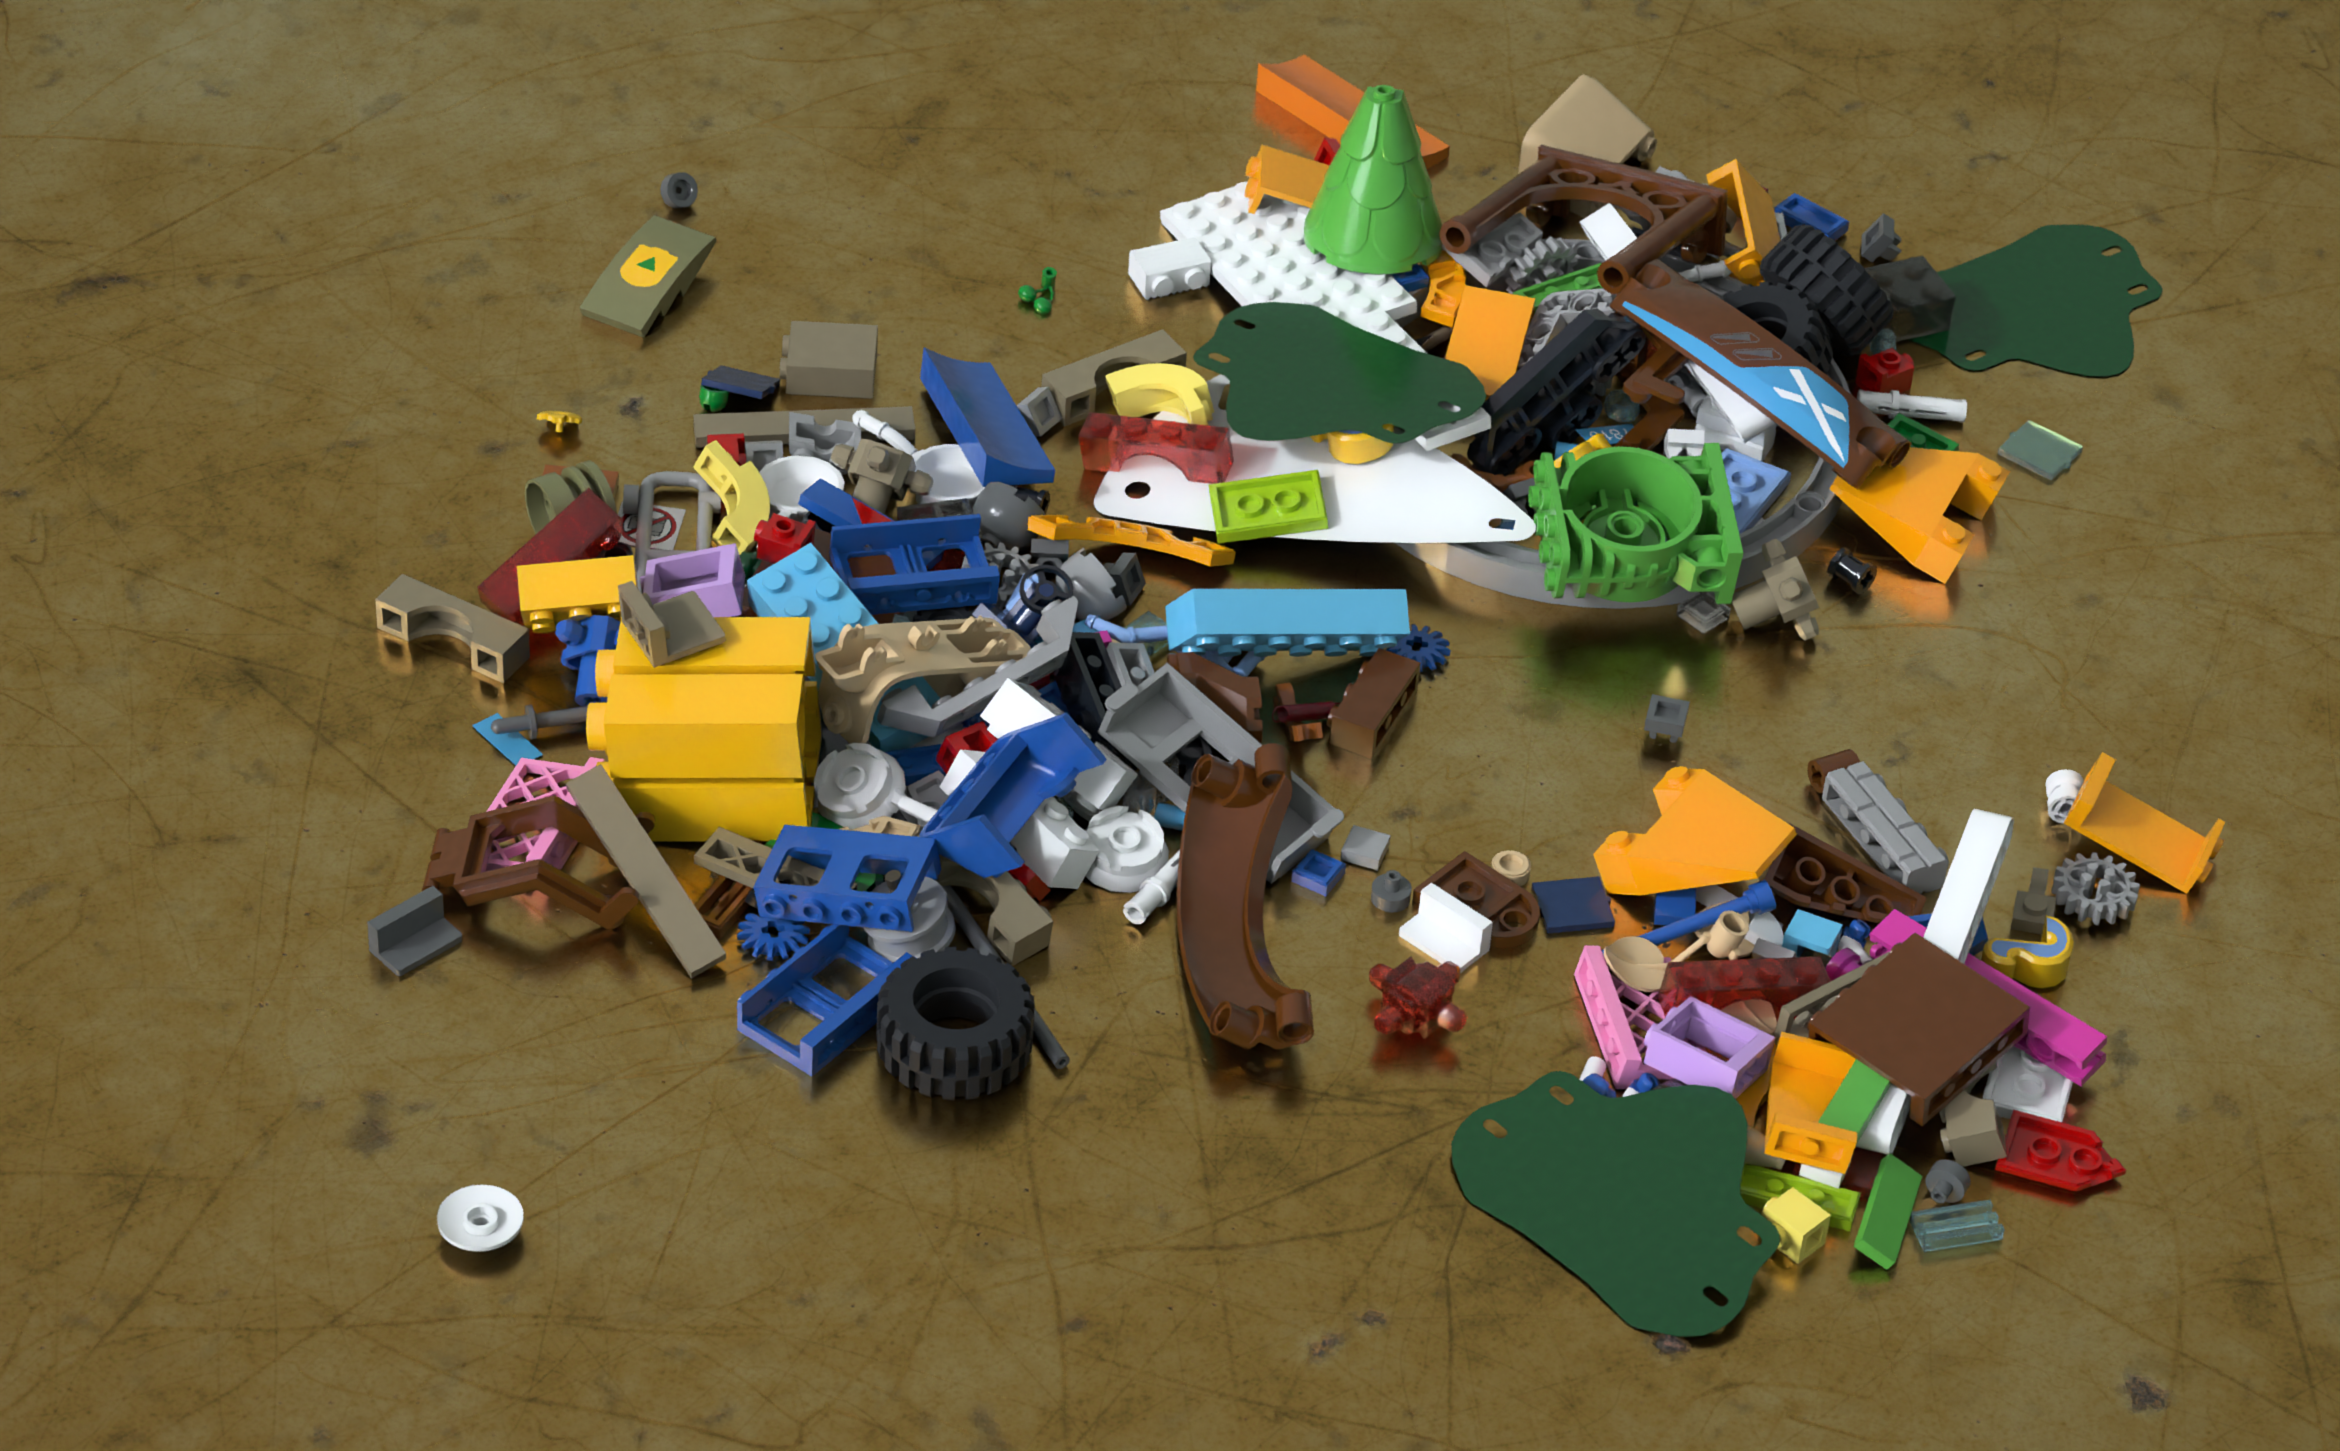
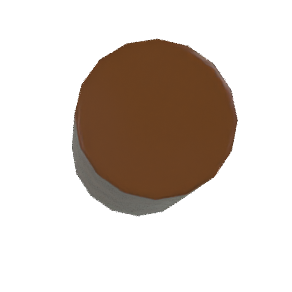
[1807,749,1860,793]

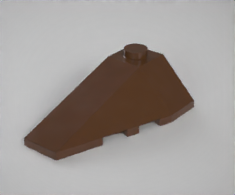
[1759,822,1927,924]

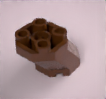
[1167,652,1263,744]

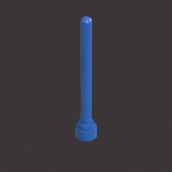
[1602,880,1776,956]

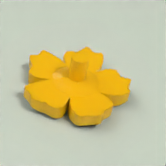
[537,411,582,432]

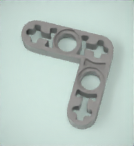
[1517,288,1617,370]

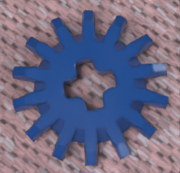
[1385,624,1451,672]
[737,911,810,961]

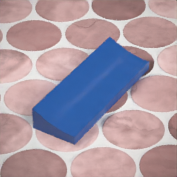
[920,347,1055,487]

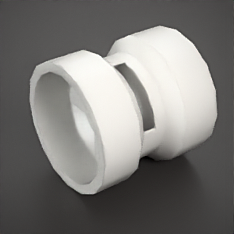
[2045,769,2084,824]

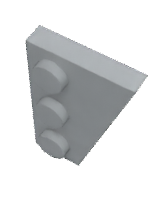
[1441,213,1543,288]

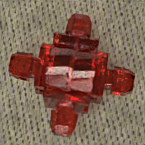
[1369,956,1467,1039]

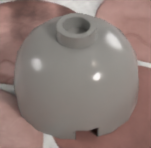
[1055,548,1127,621]

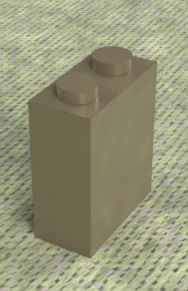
[780,321,878,399]

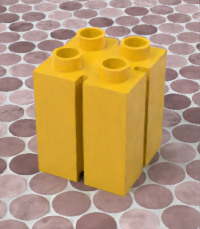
[586,617,822,841]

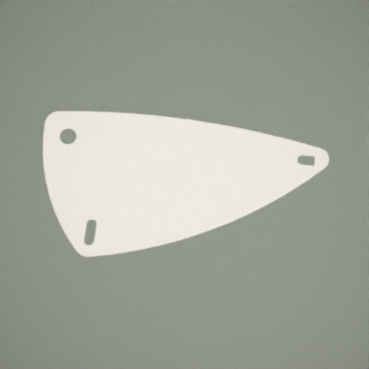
[1094,374,1536,543]

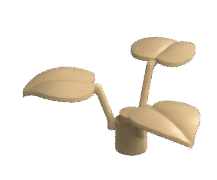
[1603,901,1777,1035]

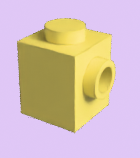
[1761,1187,1831,1264]

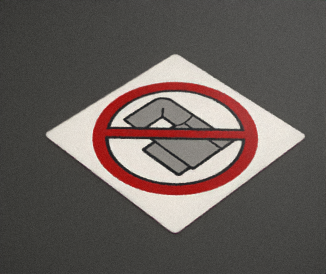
[609,501,686,550]

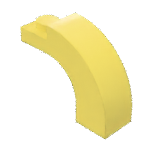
[1105,363,1214,441]

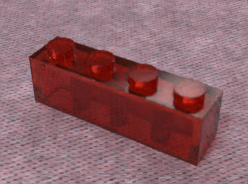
[477,488,623,625]

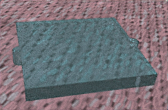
[1997,420,2083,480]

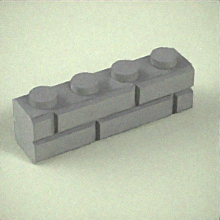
[1822,761,1949,894]

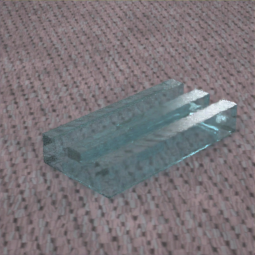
[1910,1200,2005,1252]

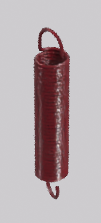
[1272,701,1340,723]

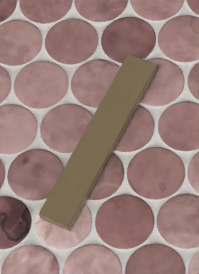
[693,406,915,448]
[566,764,726,979]

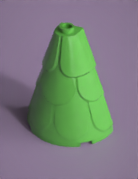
[1303,85,1443,274]

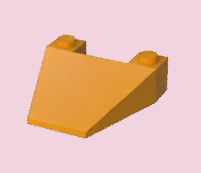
[1829,447,2010,584]
[1593,766,1797,895]

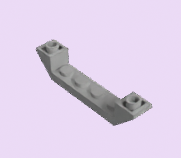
[877,596,1078,738]

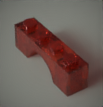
[1078,412,1234,484]
[1658,956,1831,1020]

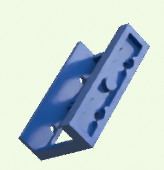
[829,514,1000,615]
[753,824,942,932]
[737,924,917,1076]

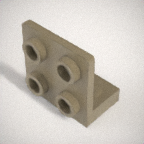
[618,581,726,667]

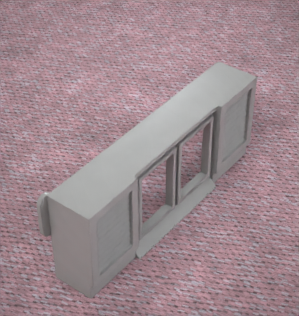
[1098,663,1344,884]

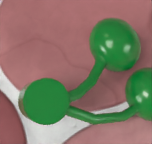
[1018,267,1057,314]

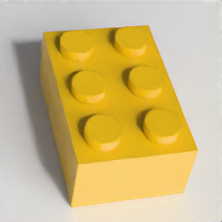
[517,555,638,633]

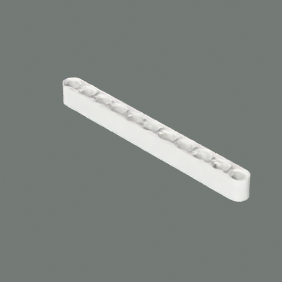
[1580,203,1776,443]
[1855,808,2014,1155]

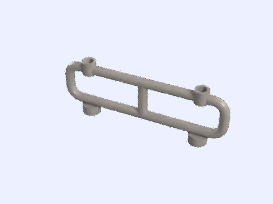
[623,471,721,594]

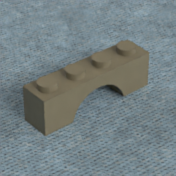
[1042,329,1187,426]
[375,574,530,683]
[917,835,1053,966]
[1939,1061,2007,1167]

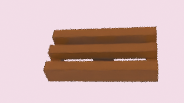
[695,875,753,939]

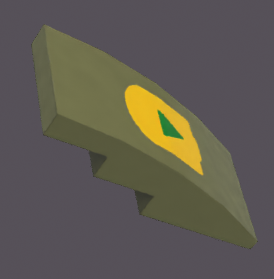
[579,215,716,338]

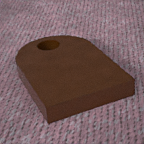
[1412,851,1540,949]

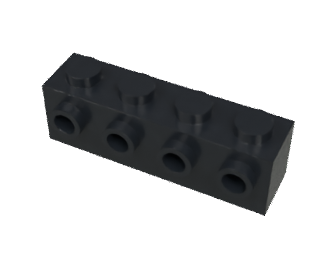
[1051,632,1138,771]

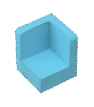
[1782,909,1843,960]

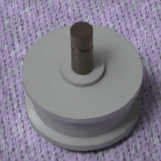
[863,870,956,963]

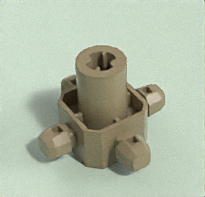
[830,439,934,514]
[1732,538,1819,641]

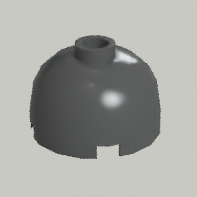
[972,482,1045,553]

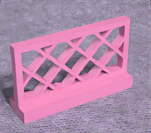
[486,757,605,871]
[1574,945,1707,1089]

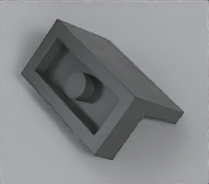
[367,886,462,976]

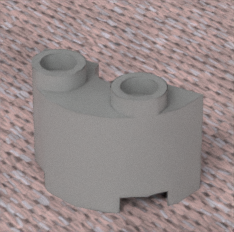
[789,412,861,475]

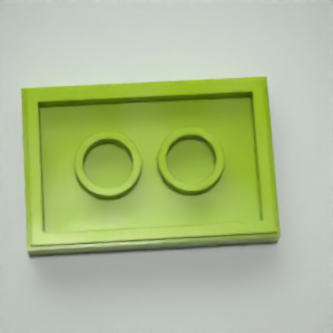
[1208,470,1328,544]

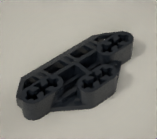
[1467,308,1646,476]

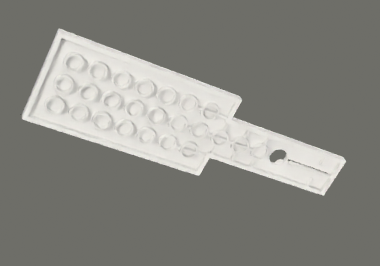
[1160,182,1491,451]

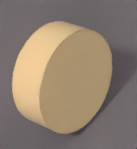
[1491,850,1531,886]

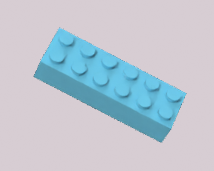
[747,543,940,752]
[1165,589,1410,657]

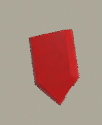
[1995,1110,2126,1192]

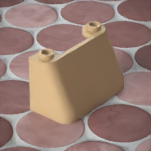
[1518,74,1657,218]

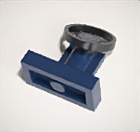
[972,565,1073,649]

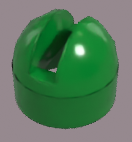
[699,385,729,413]

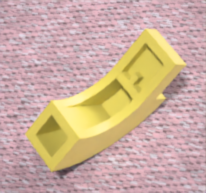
[693,440,770,556]

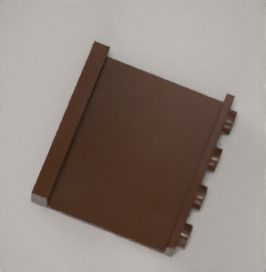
[1808,933,2030,1126]

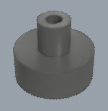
[660,172,698,208]
[1371,870,1412,912]
[1925,1160,1971,1203]

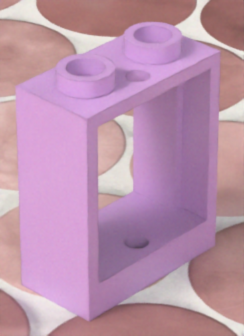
[640,543,745,617]
[1643,996,1776,1099]

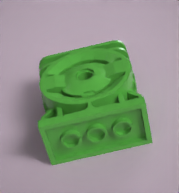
[1528,443,1743,604]

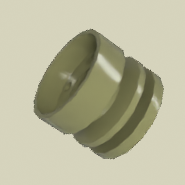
[525,460,618,554]

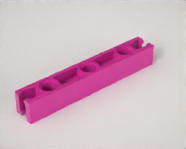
[1870,909,2107,1087]

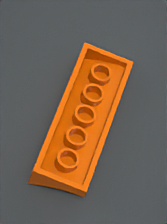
[1256,55,1450,169]

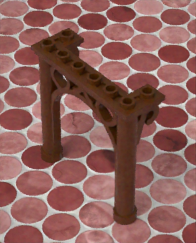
[1440,145,1728,294]

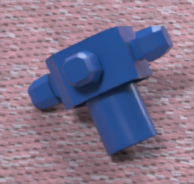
[555,615,620,707]

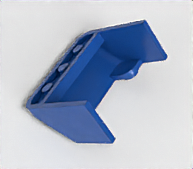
[919,712,1107,878]

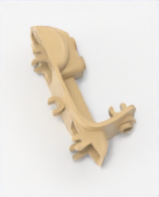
[815,616,1031,744]

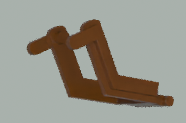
[1614,325,1689,451]
[422,795,656,929]

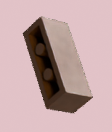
[1327,648,1421,759]

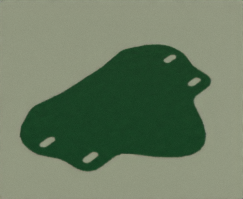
[1889,224,2163,377]
[1193,302,1486,443]
[1451,1071,1780,1337]

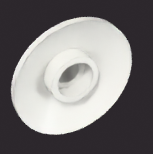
[437,1185,523,1251]

